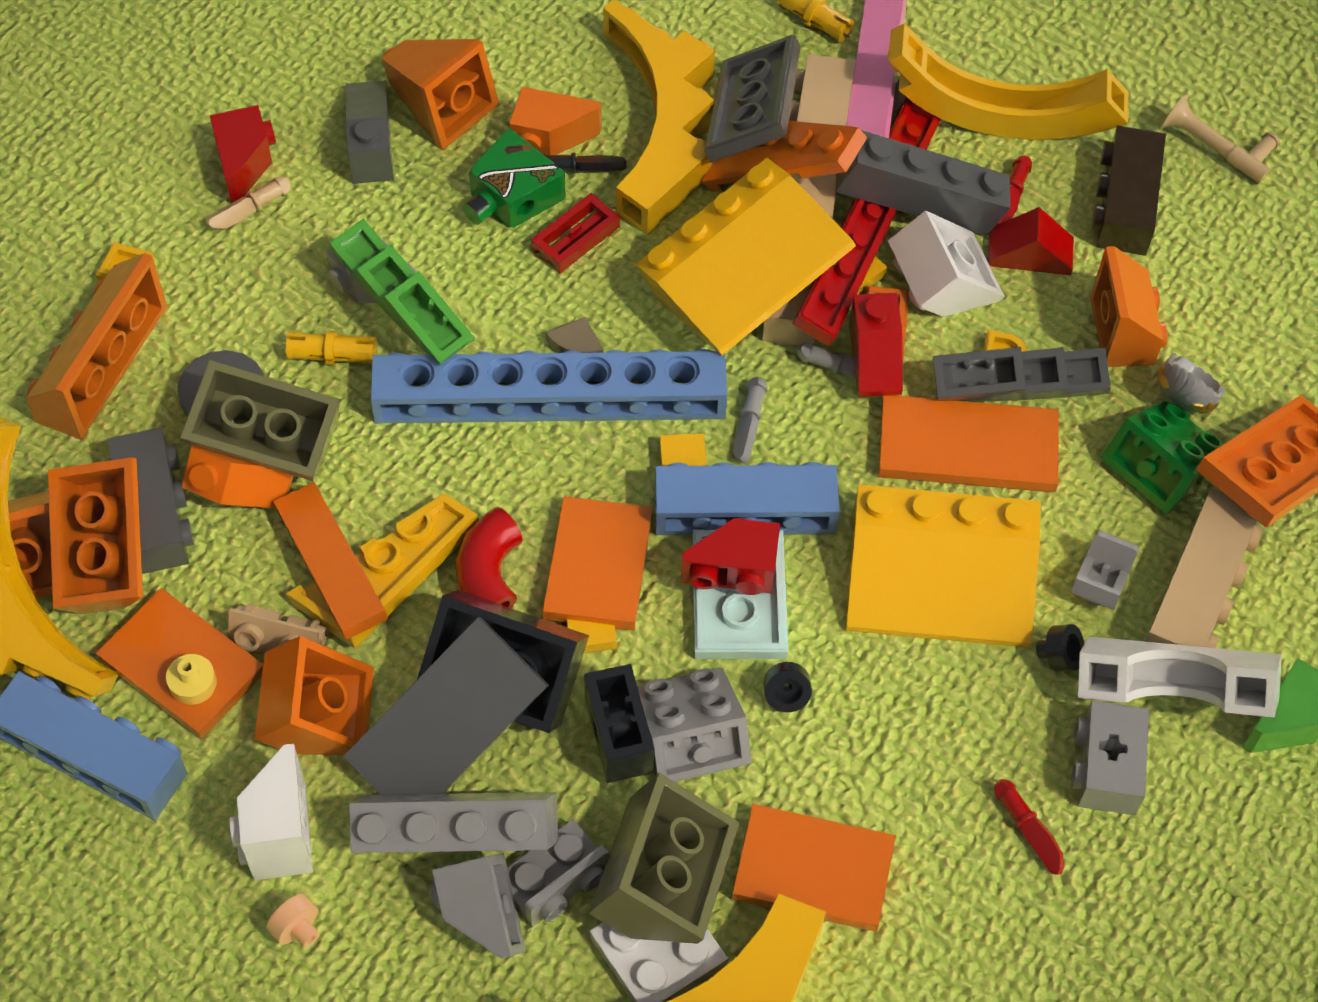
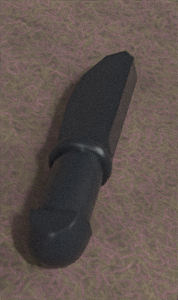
[543,153,627,173]

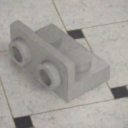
[507,819,609,928]

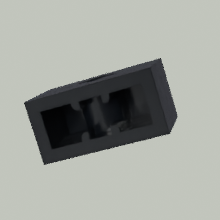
[584,664,655,783]

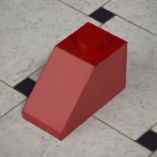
[210,105,276,203]
[849,293,903,397]

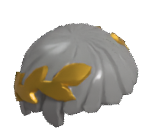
[1158,353,1226,414]

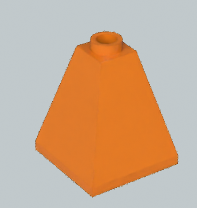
[381,39,499,150]

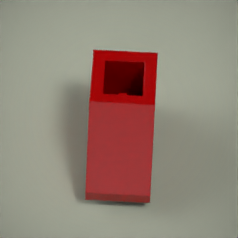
[680,518,780,595]

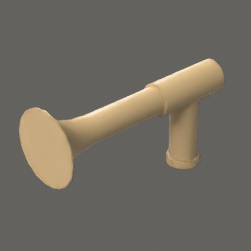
[1161,93,1280,184]

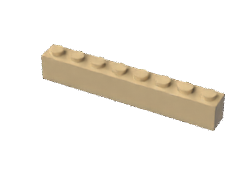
[761,54,856,346]

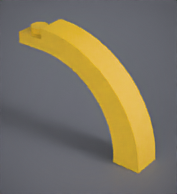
[888,23,1129,140]

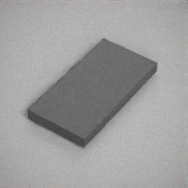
[705,35,801,162]
[343,617,549,795]

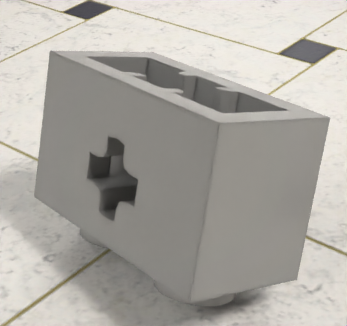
[1071,700,1149,815]

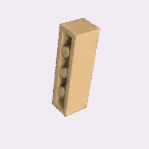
[1145,488,1264,648]

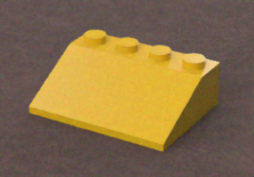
[636,158,856,355]
[846,484,1041,648]

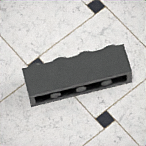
[836,130,1010,236]

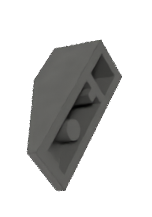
[346,80,394,184]

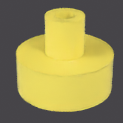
[166,654,217,705]

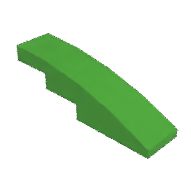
[329,218,474,366]

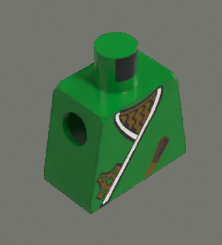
[463,128,566,228]

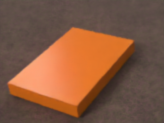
[543,496,653,631]
[95,588,263,740]
[732,804,896,932]

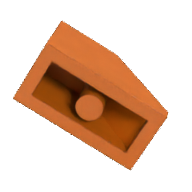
[509,87,602,155]
[182,446,293,509]

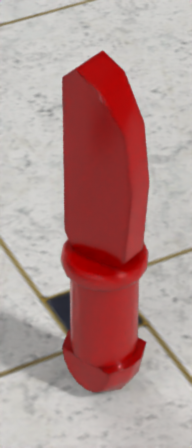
[995,156,1032,226]
[994,779,1065,875]

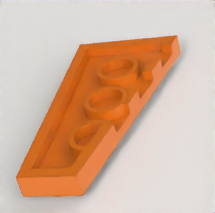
[701,121,867,192]

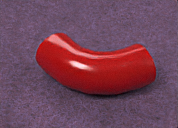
[455,507,523,609]

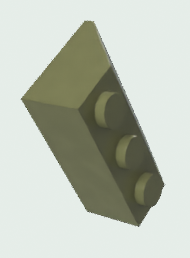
[180,360,340,481]
[589,773,739,944]

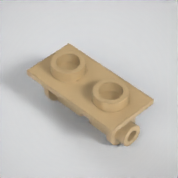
[228,603,329,655]

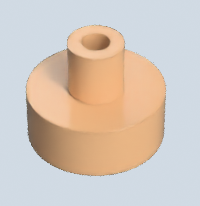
[266,893,320,947]

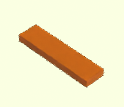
[273,482,388,640]

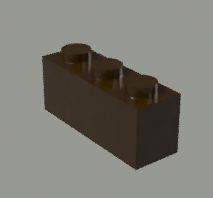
[1091,125,1166,256]

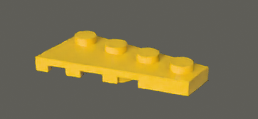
[286,493,479,649]

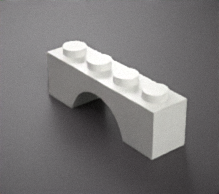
[1078,637,1282,717]

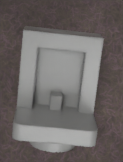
[1070,531,1139,610]

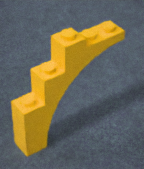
[603,0,715,235]
[0,417,118,699]
[513,894,826,1002]

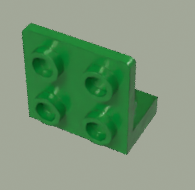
[1100,401,1223,514]

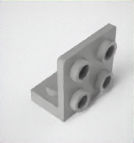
[637,668,752,782]

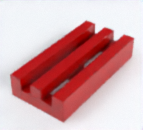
[530,193,620,274]

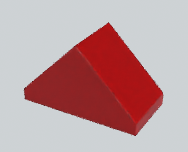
[988,207,1074,276]

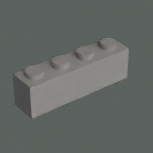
[349,792,558,853]

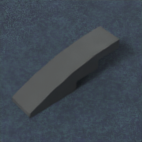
[933,347,1111,401]

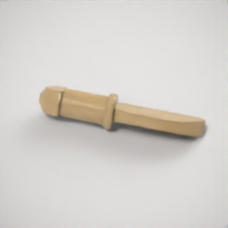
[205,176,291,229]

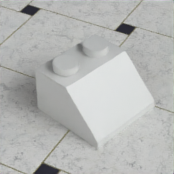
[888,210,1005,317]
[230,743,313,881]

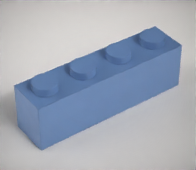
[655,462,840,535]
[0,671,188,821]

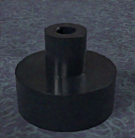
[1036,624,1084,672]
[763,662,812,713]

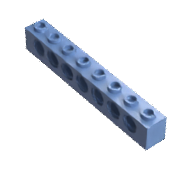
[371,349,727,424]

